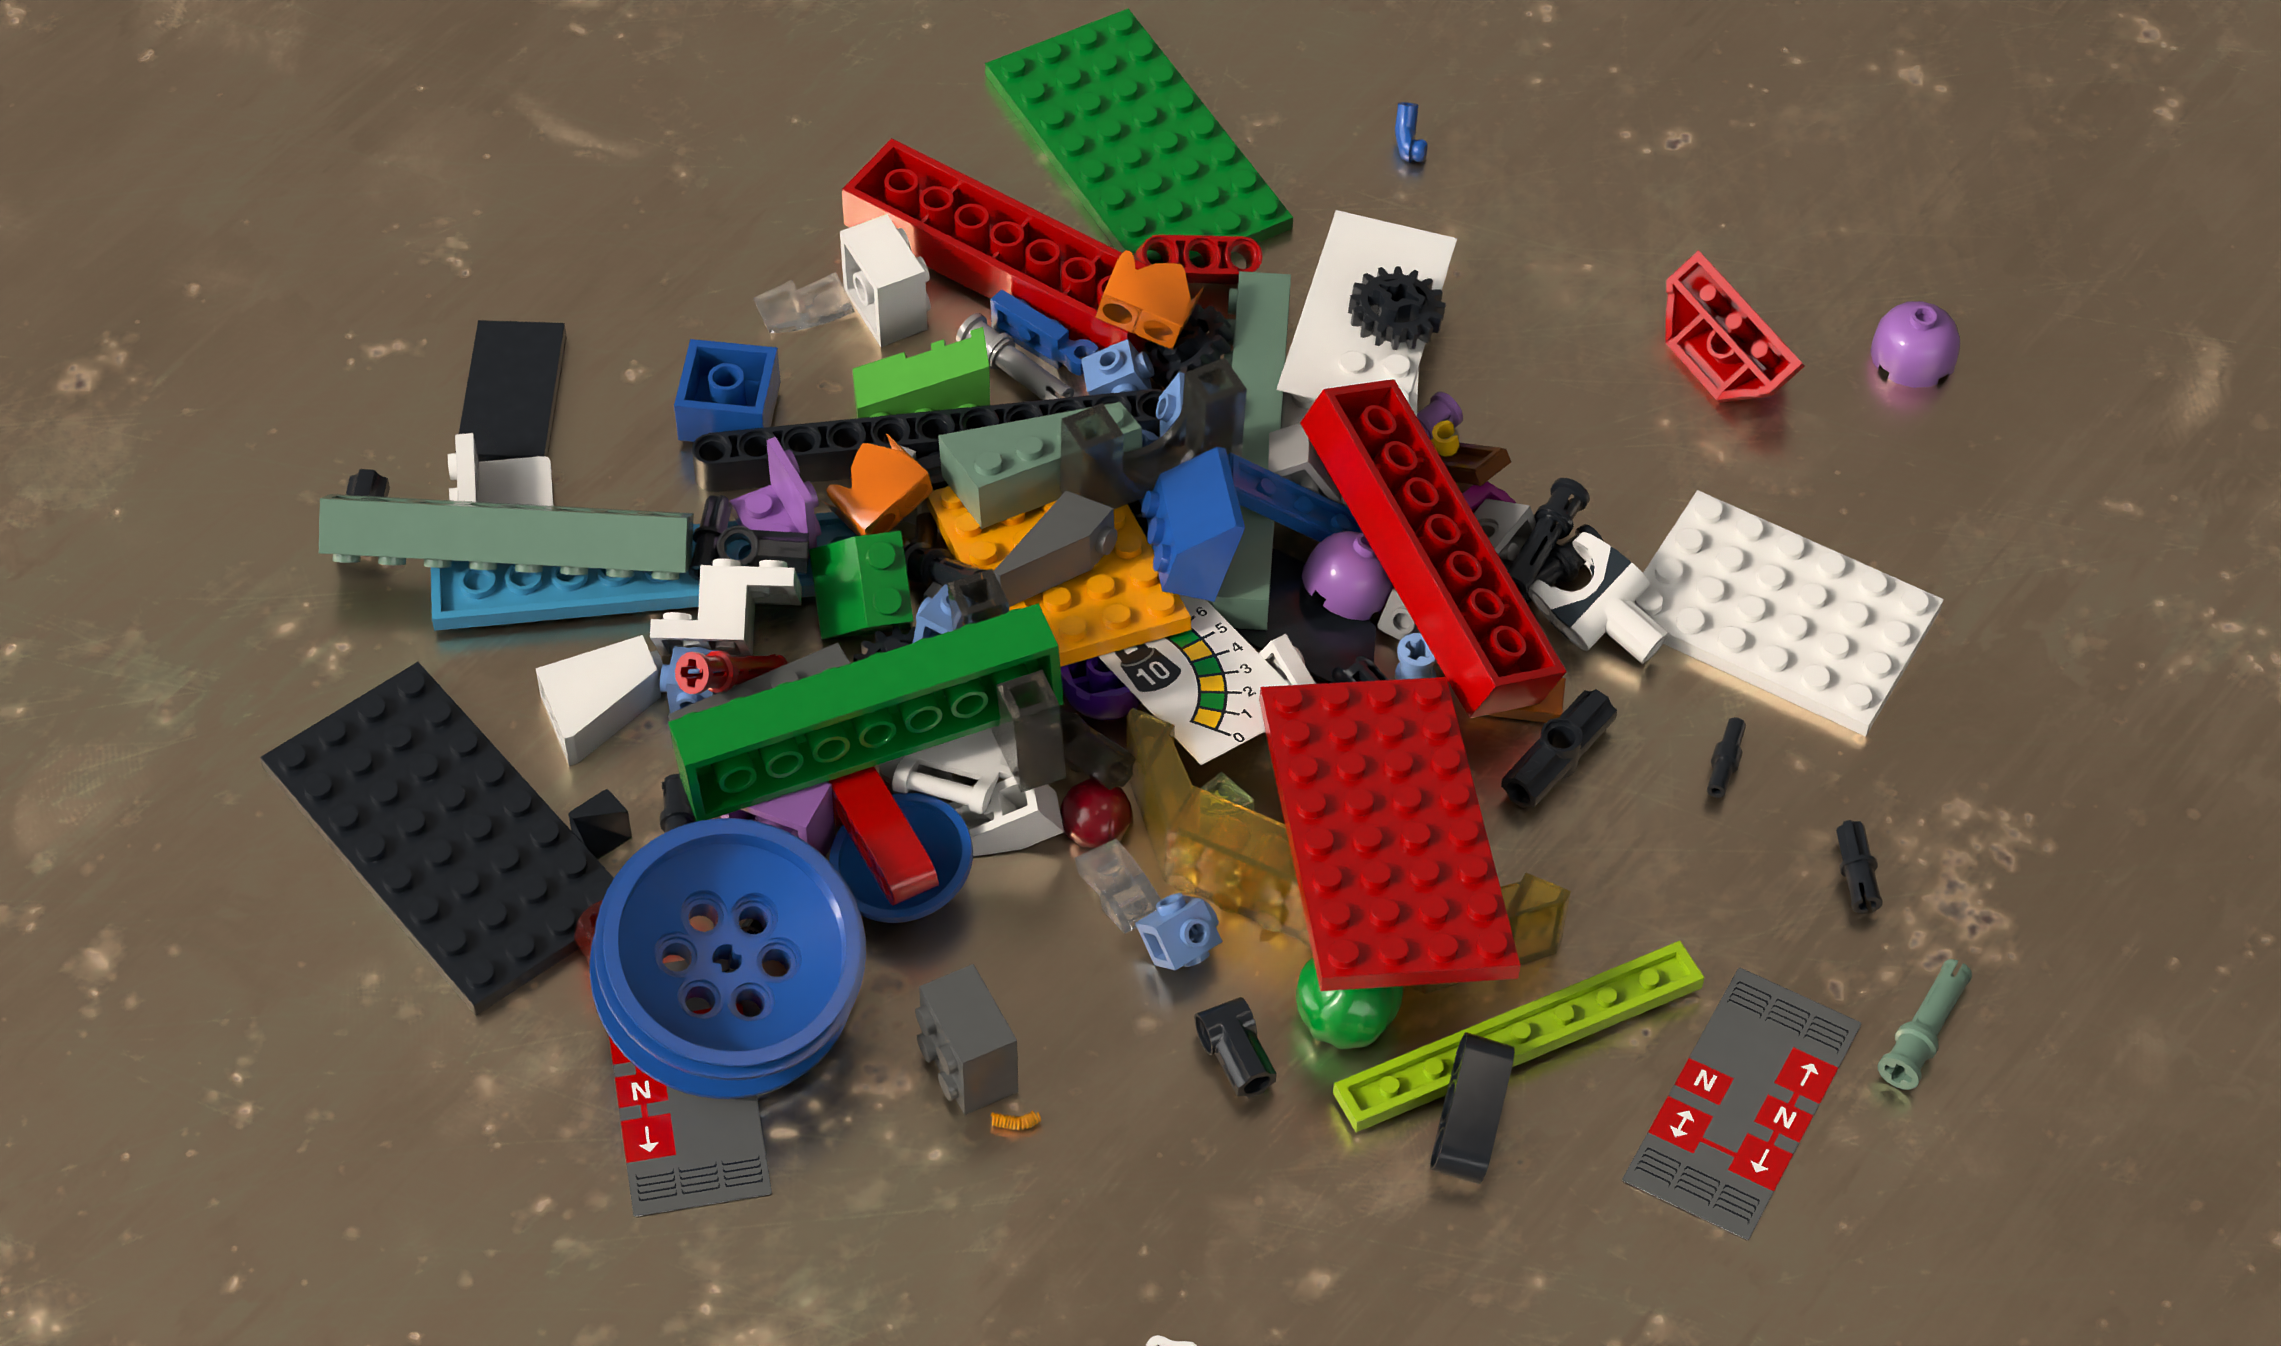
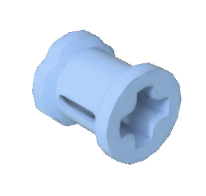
[1395,633,1437,680]

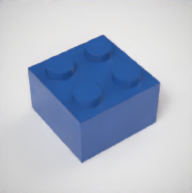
[674,339,781,442]

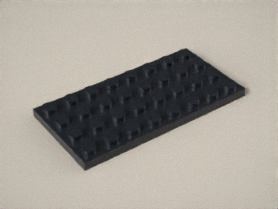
[260,662,614,1016]

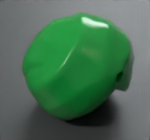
[1296,957,1403,1049]

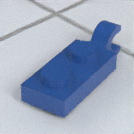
[990,289,1098,376]

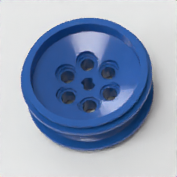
[589,818,866,1099]

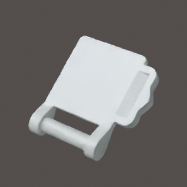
[892,716,1041,814]

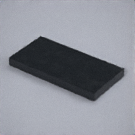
[455,320,566,462]

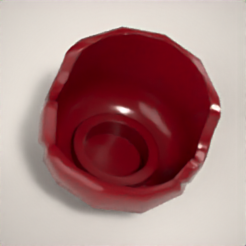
[1060,778,1133,848]

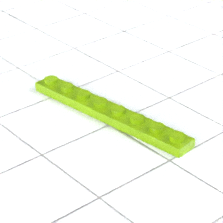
[1333,941,1704,1132]

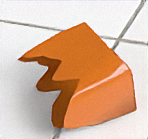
[1095,250,1204,349]
[820,434,933,536]

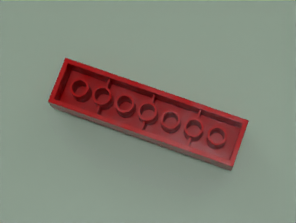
[842,138,1150,353]
[1300,379,1567,718]

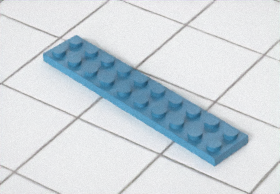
[431,512,857,631]

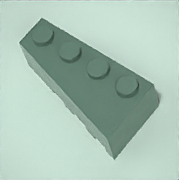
[938,402,1143,529]

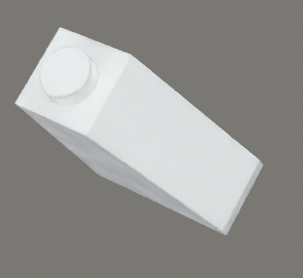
[536,635,663,766]

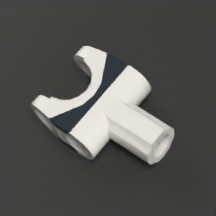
[1528,532,1669,664]

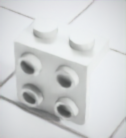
[448,433,554,506]

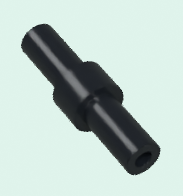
[1707,717,1746,798]

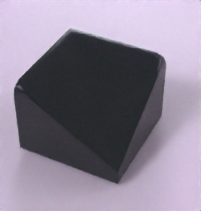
[568,789,632,860]

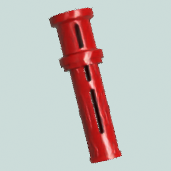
[675,650,788,694]

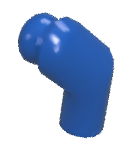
[1395,102,1428,163]

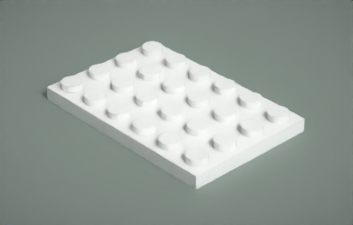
[1634,490,1944,737]

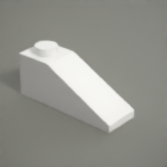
[948,770,1064,857]

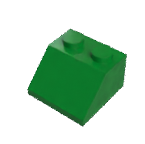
[809,531,914,641]

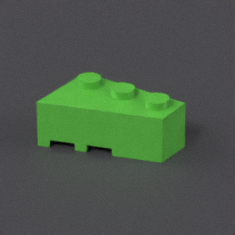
[853,327,990,418]

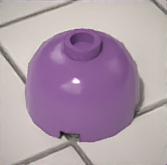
[1870,301,1960,388]
[1302,531,1394,621]

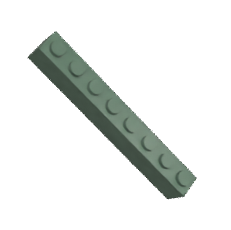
[319,494,694,580]

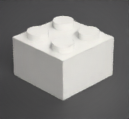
[840,214,931,347]

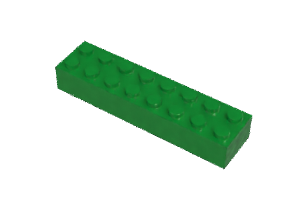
[668,603,1064,821]

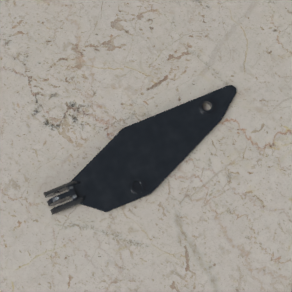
[1116,483,1389,683]

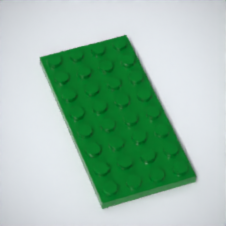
[985,8,1293,267]

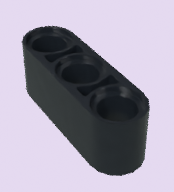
[1430,1032,1515,1184]

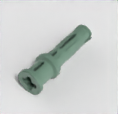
[1878,959,1972,1090]

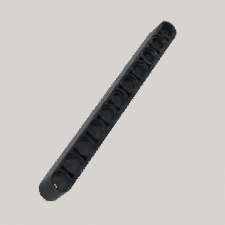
[692,389,1170,492]

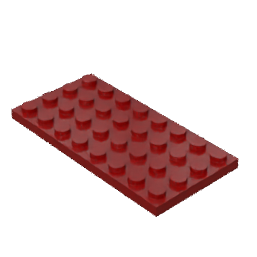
[1259,677,1521,991]

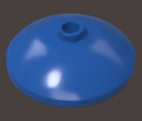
[829,793,973,923]

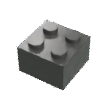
[915,964,1018,1115]

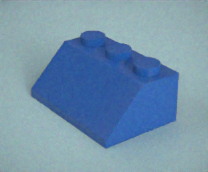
[1142,447,1245,602]

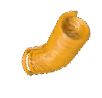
[991,1111,1041,1131]

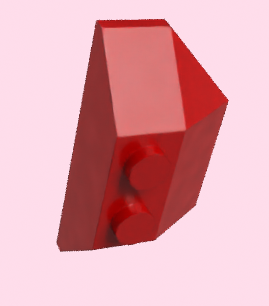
[1665,250,1805,403]

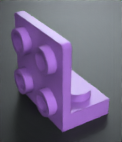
[730,437,821,559]

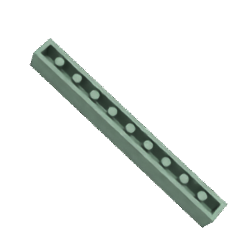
[1207,271,1291,630]

